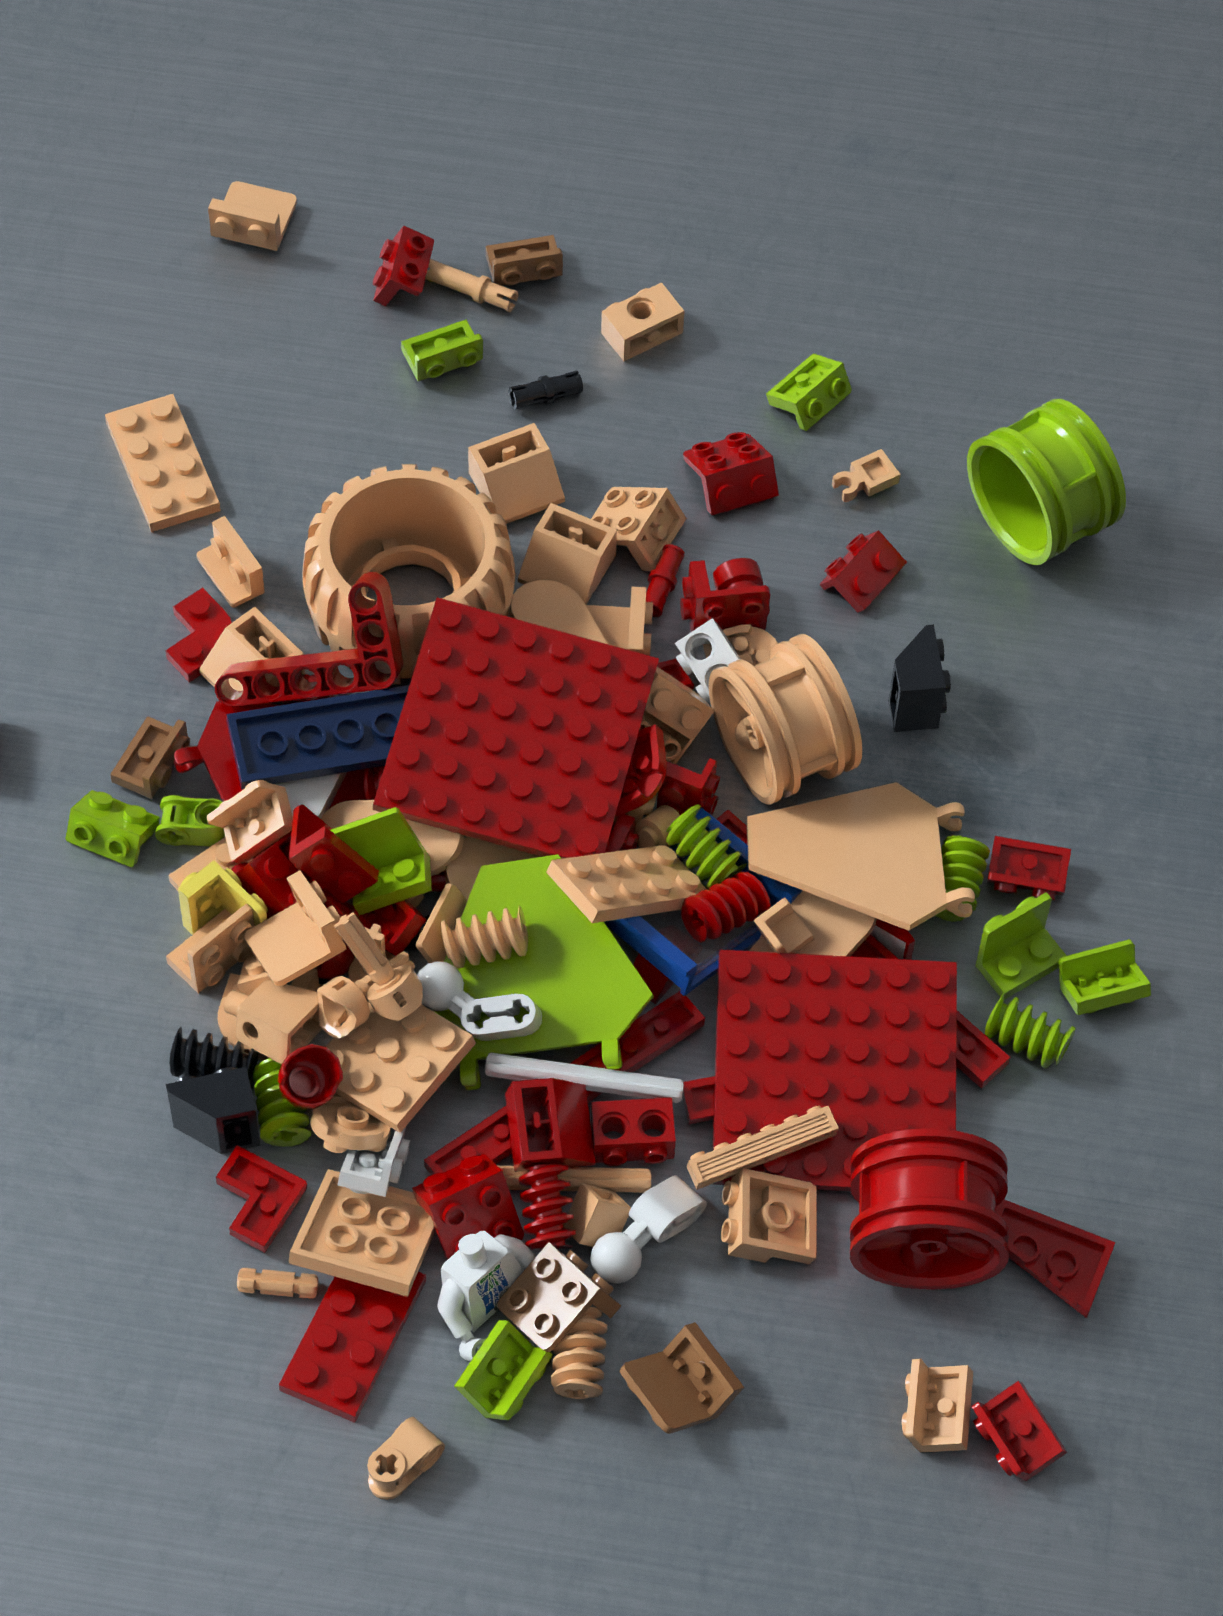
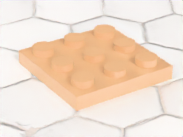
[326,998,476,1133]
[289,1169,436,1297]

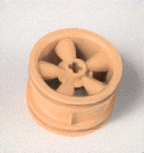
[709,634,862,805]

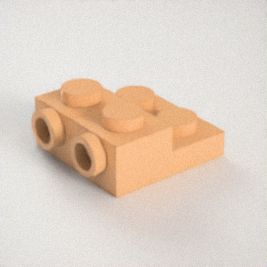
[721,1168,817,1264]

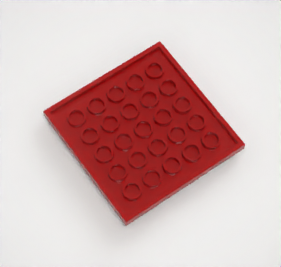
[373,597,659,859]
[713,950,957,1192]

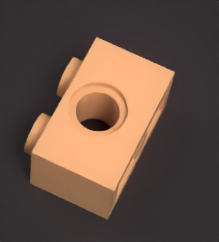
[601,282,684,362]

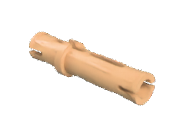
[425,259,518,312]

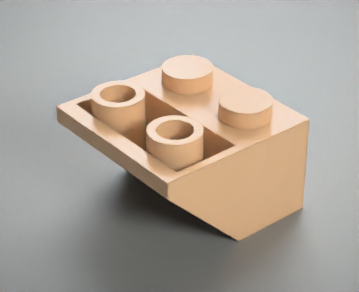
[468,423,565,524]
[518,503,617,605]
[199,607,305,704]
[640,667,715,764]

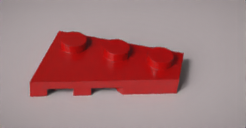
[997,1199,1116,1318]

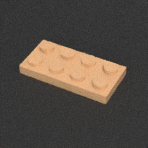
[105,394,221,532]
[546,845,706,923]

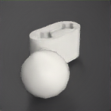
[417,961,542,1041]
[590,1175,707,1284]

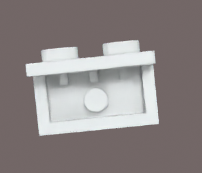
[337,1127,411,1197]

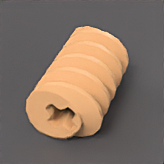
[441,905,528,969]
[551,1307,608,1399]

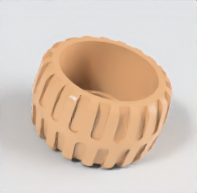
[302,464,516,685]

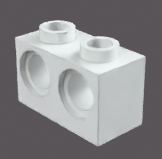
[675,618,741,705]

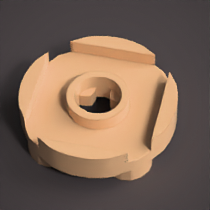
[310,1093,392,1153]

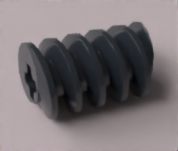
[169,1027,259,1082]

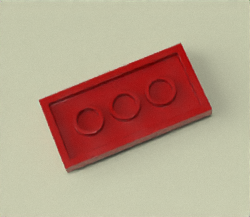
[279,1272,426,1423]

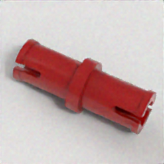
[646,544,685,617]

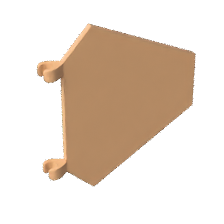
[747,782,975,931]

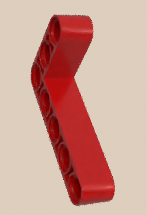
[215,572,403,707]

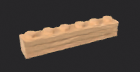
[687,1105,839,1190]

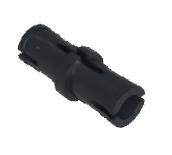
[508,370,583,410]

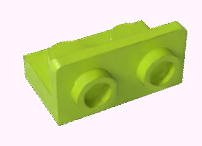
[766,353,852,431]

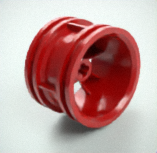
[850,1128,1009,1290]

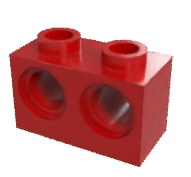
[591,1098,676,1166]

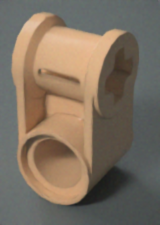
[367,1417,445,1500]

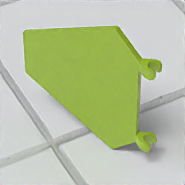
[434,854,654,1090]

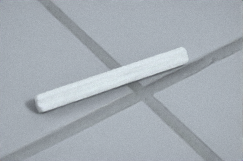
[485,1053,684,1103]

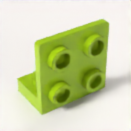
[330,807,432,915]
[975,892,1067,1000]

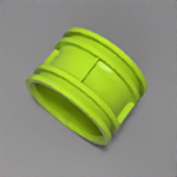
[967,399,1126,565]

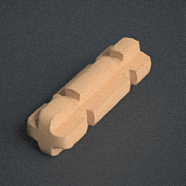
[237,1268,319,1299]

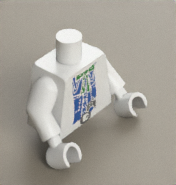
[437,1231,536,1362]

